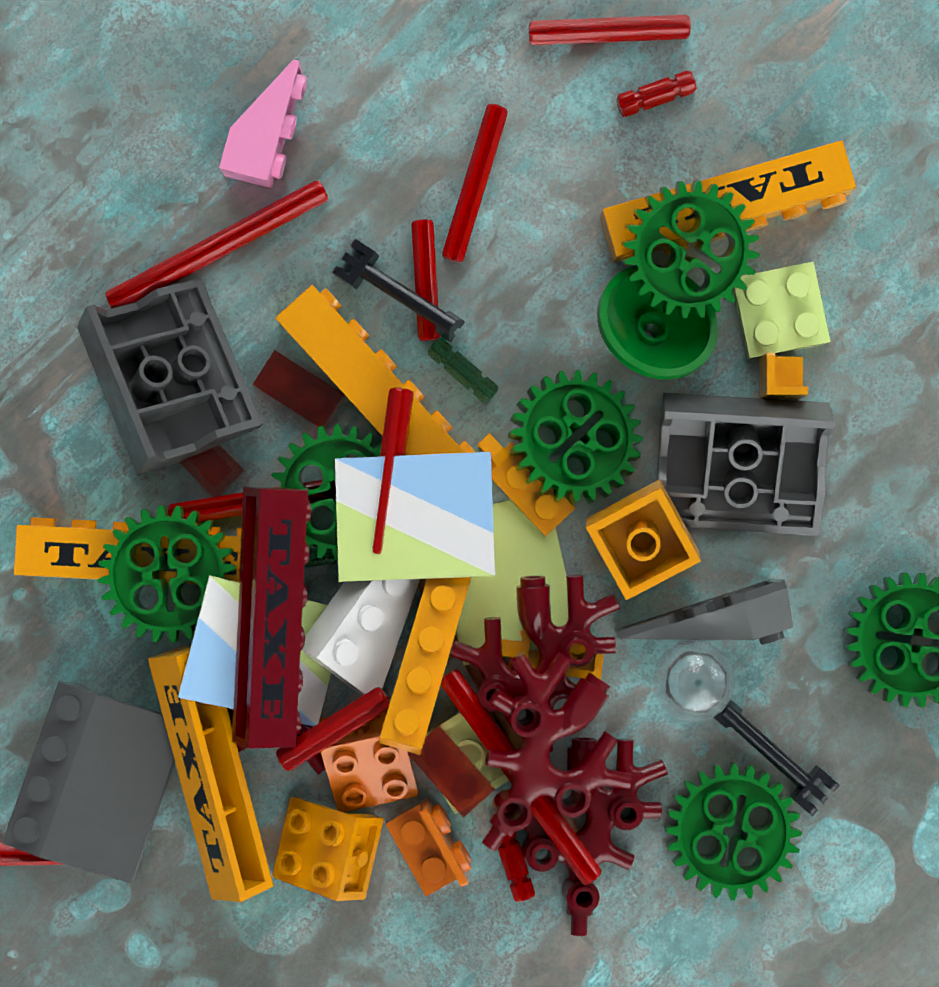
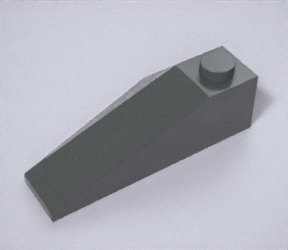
[615,579,793,645]

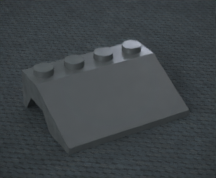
[77,278,263,476]
[657,393,835,536]
[2,681,175,883]

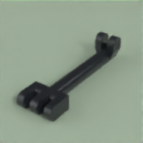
[332,239,465,343]
[712,697,840,817]

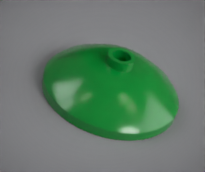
[597,264,718,380]

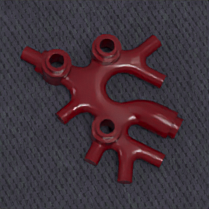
[449,575,620,753]
[482,652,632,852]
[504,737,668,936]

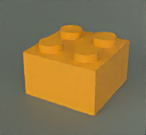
[586,479,701,600]

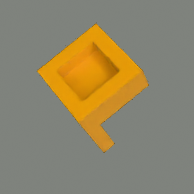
[759,353,808,399]

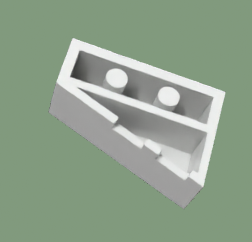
[301,579,420,696]

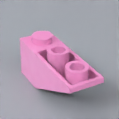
[219,59,307,189]

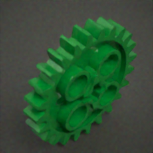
[621,180,760,318]
[508,369,643,505]
[271,424,382,560]
[98,505,238,643]
[843,573,939,708]
[664,762,802,901]

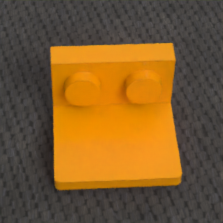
[272,797,384,901]

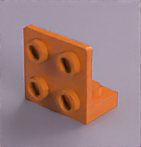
[318,710,418,812]
[385,797,472,897]

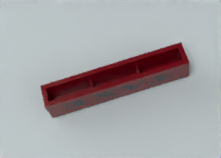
[232,487,311,749]

